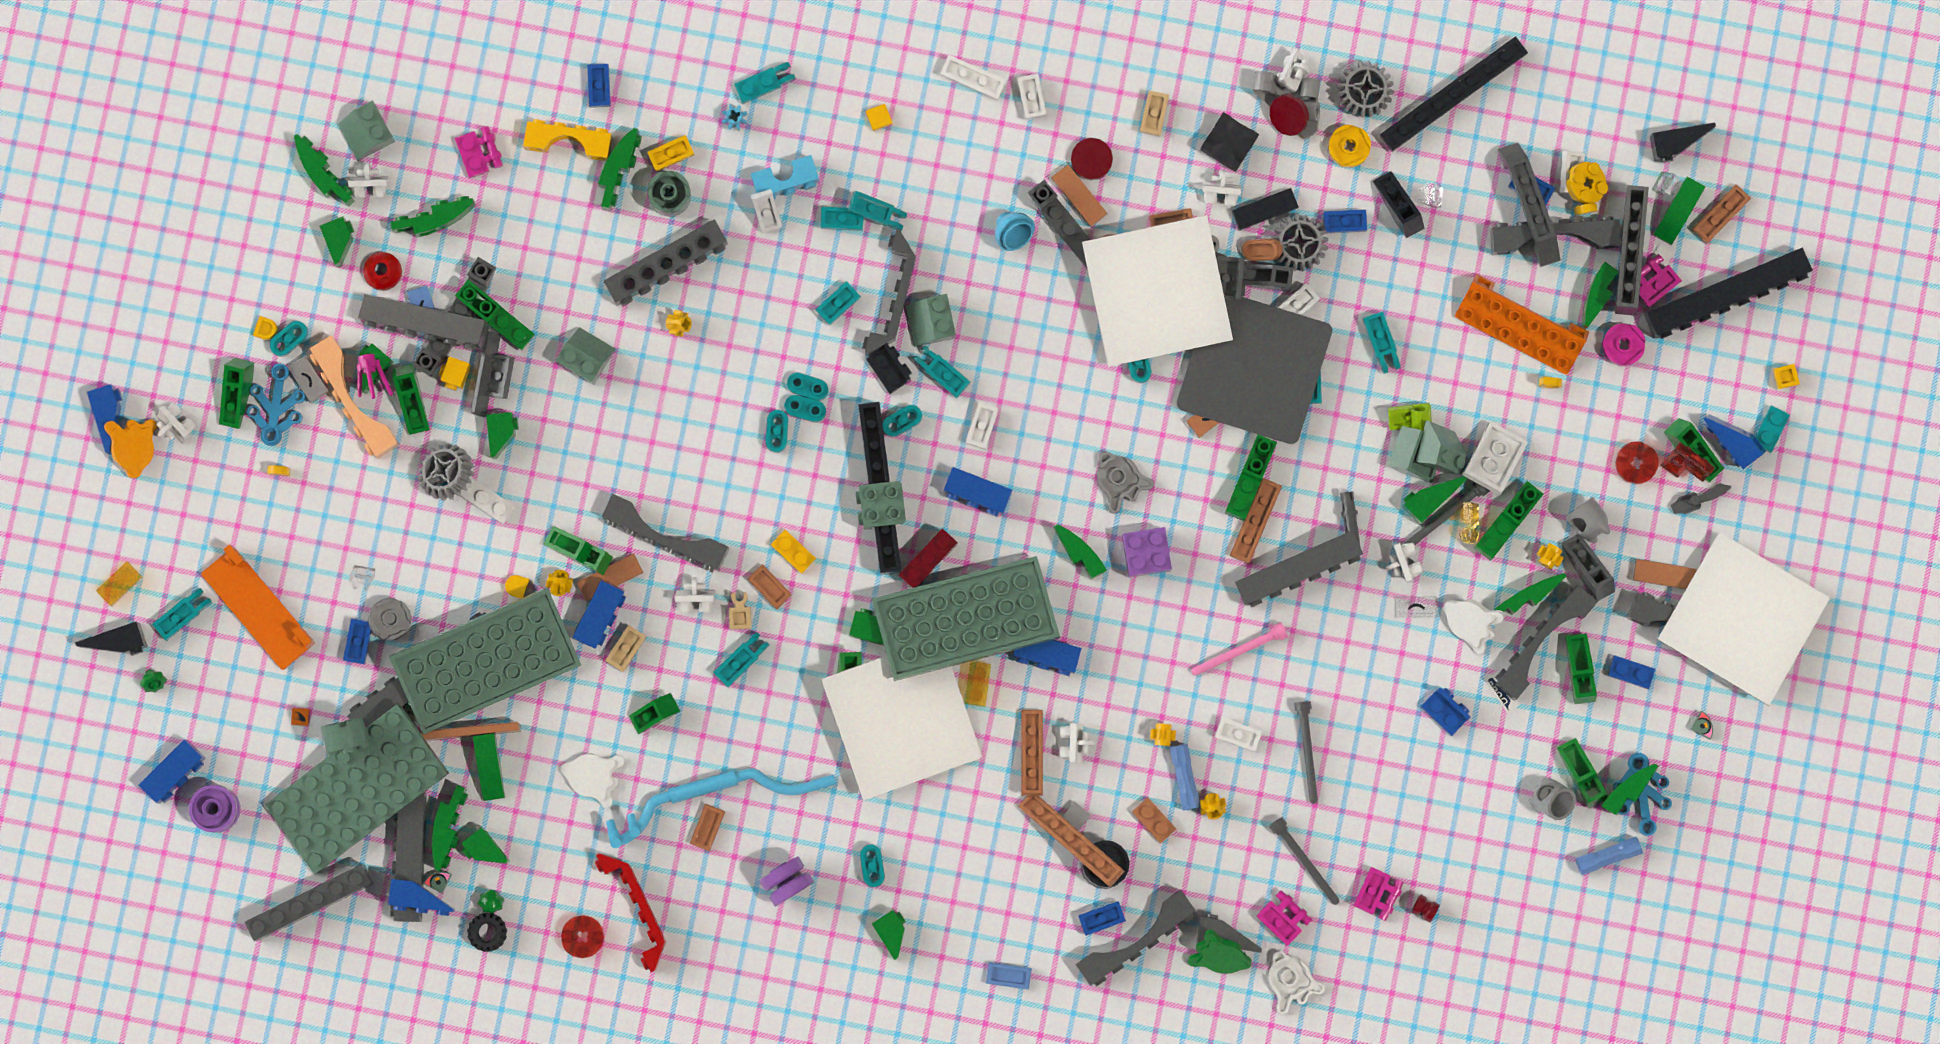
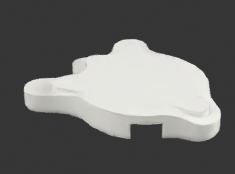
[1443,599,1505,654]
[561,754,624,808]
[1268,951,1326,1015]

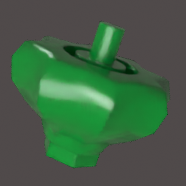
[140,669,167,693]
[477,890,505,914]

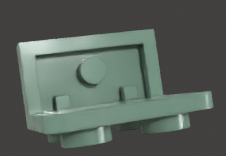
[856,481,906,530]

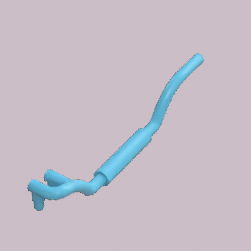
[606,768,836,848]

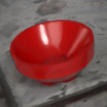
[363,252,402,291]

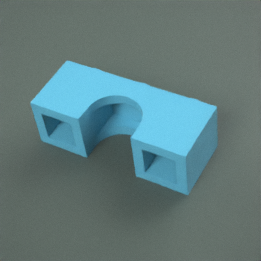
[751,155,819,199]

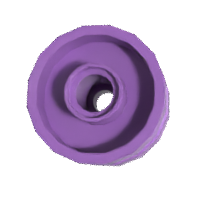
[189,785,241,833]
[759,856,814,907]

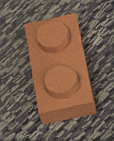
[1132,797,1176,844]

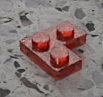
[1660,442,1715,482]

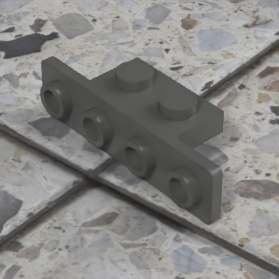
[471,331,515,418]

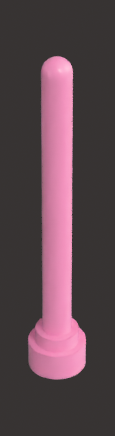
[1191,622,1288,676]

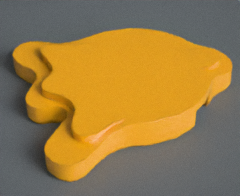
[104,419,157,479]

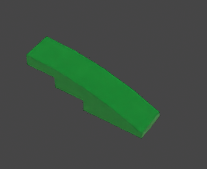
[1494,573,1567,615]

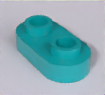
[270,321,308,357]
[1127,358,1152,383]
[787,372,828,401]
[784,395,826,423]
[883,405,922,437]
[766,410,789,453]
[860,844,885,887]

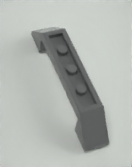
[1498,143,1561,267]
[1028,179,1091,270]
[862,230,916,356]
[412,257,496,377]

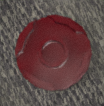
[1269,94,1309,136]
[1071,138,1113,181]

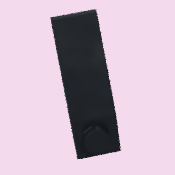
[1650,122,1716,163]
[1373,171,1425,238]
[75,621,148,656]

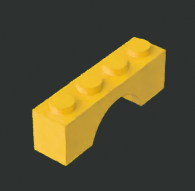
[523,119,613,161]

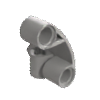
[1253,71,1320,139]

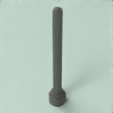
[1404,482,1490,545]
[1294,701,1318,804]
[1269,817,1340,905]

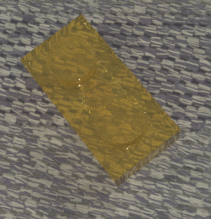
[96,561,143,607]
[964,662,991,707]

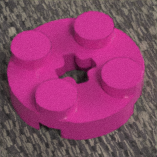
[1602,323,1645,367]

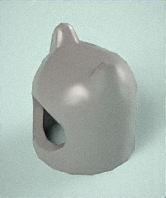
[1565,497,1610,543]
[1529,778,1576,820]

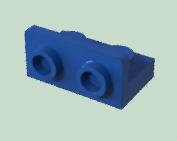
[1420,687,1471,736]

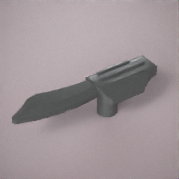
[1671,483,1731,514]

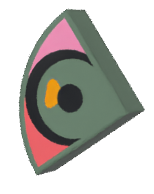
[1691,711,1713,740]
[423,872,452,893]

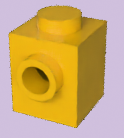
[439,356,471,391]

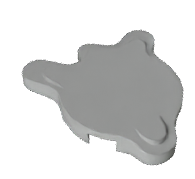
[1097,451,1154,514]

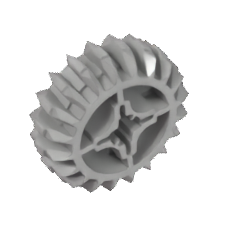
[1337,61,1394,118]
[1271,214,1328,272]
[417,443,474,501]

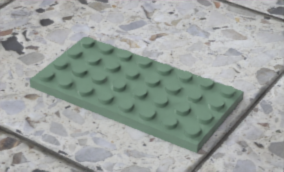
[872,556,1060,681]
[389,587,581,735]
[265,704,449,874]

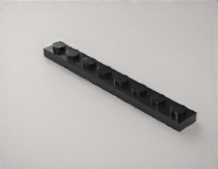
[1380,36,1528,152]

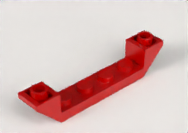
[595,853,667,972]

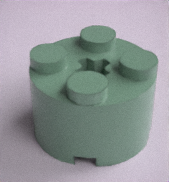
[648,171,692,217]
[321,717,370,757]

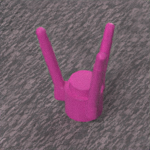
[356,354,393,399]

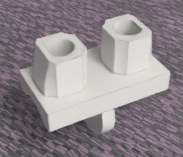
[1275,48,1311,92]
[348,163,389,198]
[1202,170,1241,206]
[157,403,195,444]
[1386,543,1424,581]
[675,577,715,612]
[1060,723,1095,763]

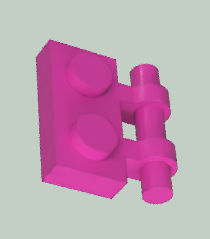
[455,126,503,179]
[1639,254,1682,308]
[1353,867,1404,921]
[1256,890,1312,946]

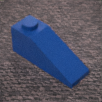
[87,384,122,455]

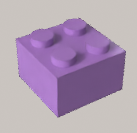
[1122,527,1172,578]

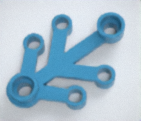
[247,363,306,446]
[1613,753,1672,836]

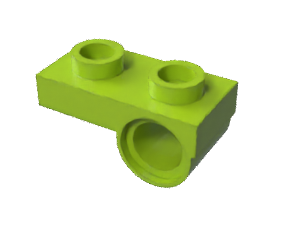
[1387,403,1432,431]

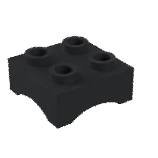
[1200,112,1259,172]

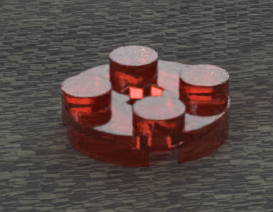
[1615,441,1659,485]
[561,915,605,958]

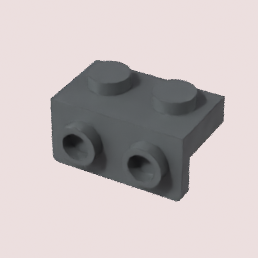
[1216,256,1247,301]

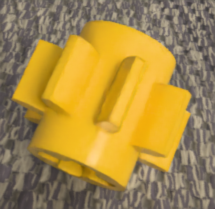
[665,310,692,337]
[1536,543,1564,570]
[546,570,573,596]
[1150,723,1176,746]
[1200,793,1226,820]

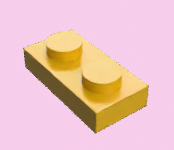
[647,135,695,172]
[771,530,816,574]

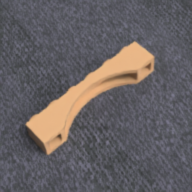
[310,335,400,459]

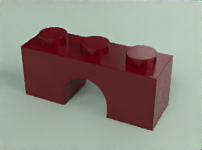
[899,528,958,588]

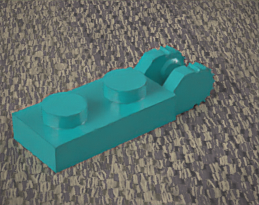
[734,62,796,104]
[847,191,907,231]
[1362,311,1401,374]
[913,346,971,399]
[152,588,212,641]
[713,632,770,688]

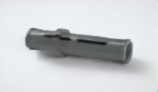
[1340,491,1361,548]

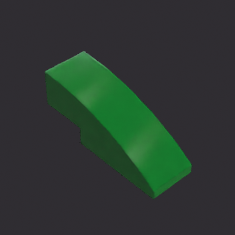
[1653,176,1706,245]
[1582,262,1619,330]
[1054,524,1107,580]
[543,526,613,575]
[1565,633,1597,704]
[473,733,505,801]
[1557,738,1608,809]
[1602,764,1659,816]

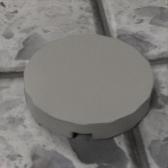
[368,598,412,641]

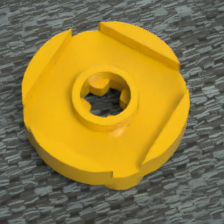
[1328,125,1371,168]
[1566,162,1608,204]

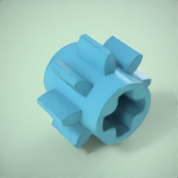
[722,104,747,131]

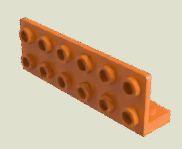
[1455,273,1589,375]
[201,544,315,670]

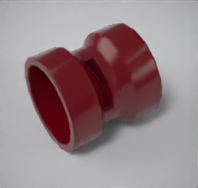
[1411,894,1440,923]

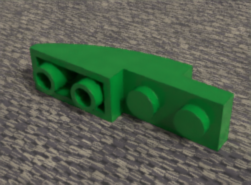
[598,128,642,212]
[294,134,355,206]
[391,196,476,238]
[455,280,535,351]
[1225,434,1277,521]
[1474,481,1543,561]
[432,785,469,872]

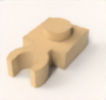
[729,592,751,630]

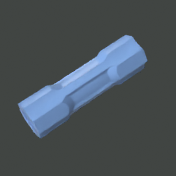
[1170,744,1201,811]
[1575,836,1643,875]

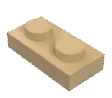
[1140,90,1169,137]
[605,625,647,673]

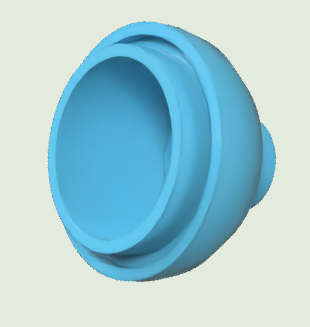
[995,212,1035,251]

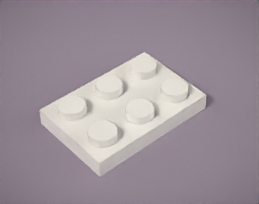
[1462,422,1528,496]

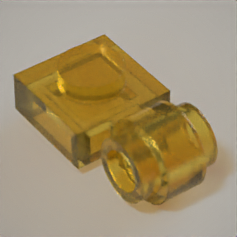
[1459,502,1479,544]

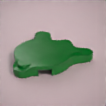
[1188,929,1252,974]

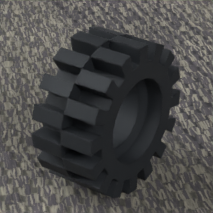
[467,913,507,952]

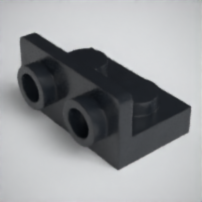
[866,344,912,394]

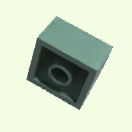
[338,100,395,161]
[906,294,956,347]
[556,327,616,385]
[1416,421,1467,475]
[1388,426,1437,483]

